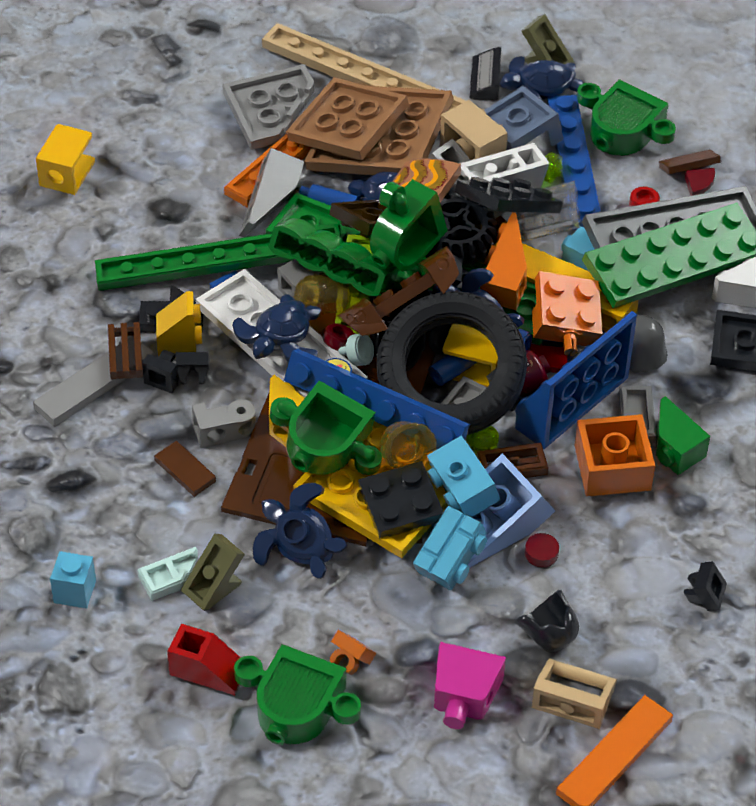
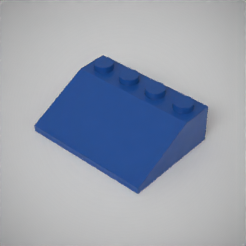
[515,311,637,449]

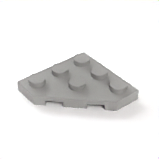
[223,64,315,150]

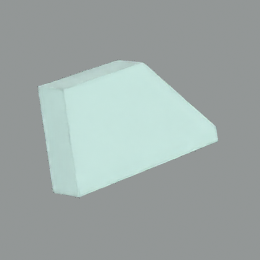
[137,547,198,601]

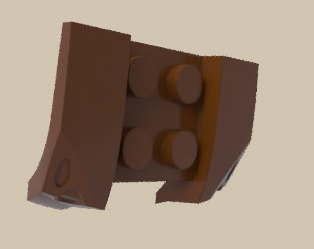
[337,246,459,336]

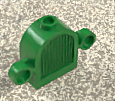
[577,79,676,156]
[370,179,448,271]
[270,381,382,475]
[234,644,361,745]

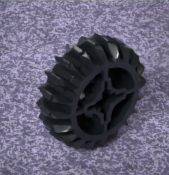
[425,194,498,267]

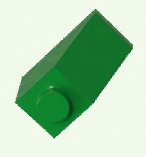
[656,396,710,475]

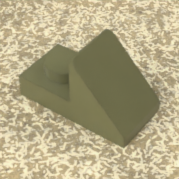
[521,14,574,64]
[181,534,245,611]

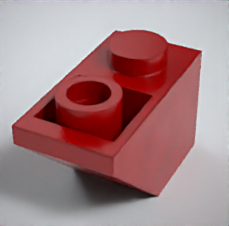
[167,623,241,696]

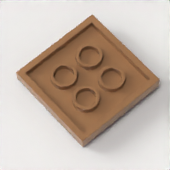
[286,77,409,161]

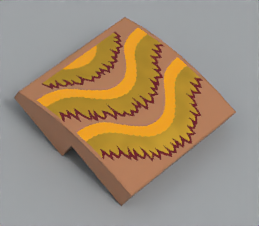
[379,159,461,204]

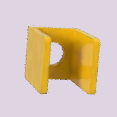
[36,124,95,195]
[442,324,498,387]

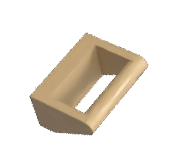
[532,658,617,729]

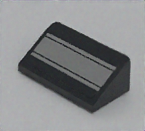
[469,47,502,100]

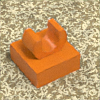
[330,630,377,675]

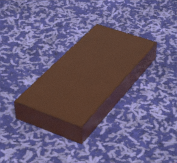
[659,149,721,174]
[154,440,216,497]

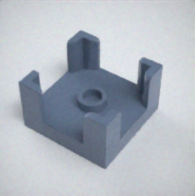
[484,86,564,150]

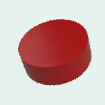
[629,187,660,207]

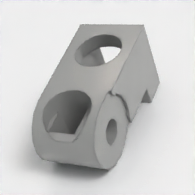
[192,400,256,448]

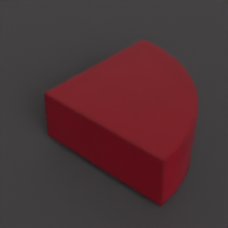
[684,168,715,196]

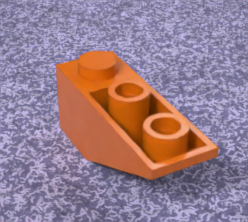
[480,212,527,310]

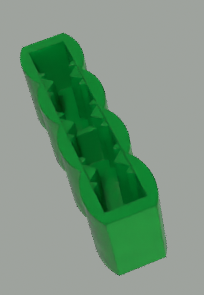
[268,218,399,296]

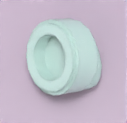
[338,334,374,366]

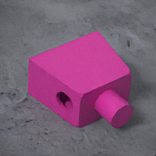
[434,642,506,729]

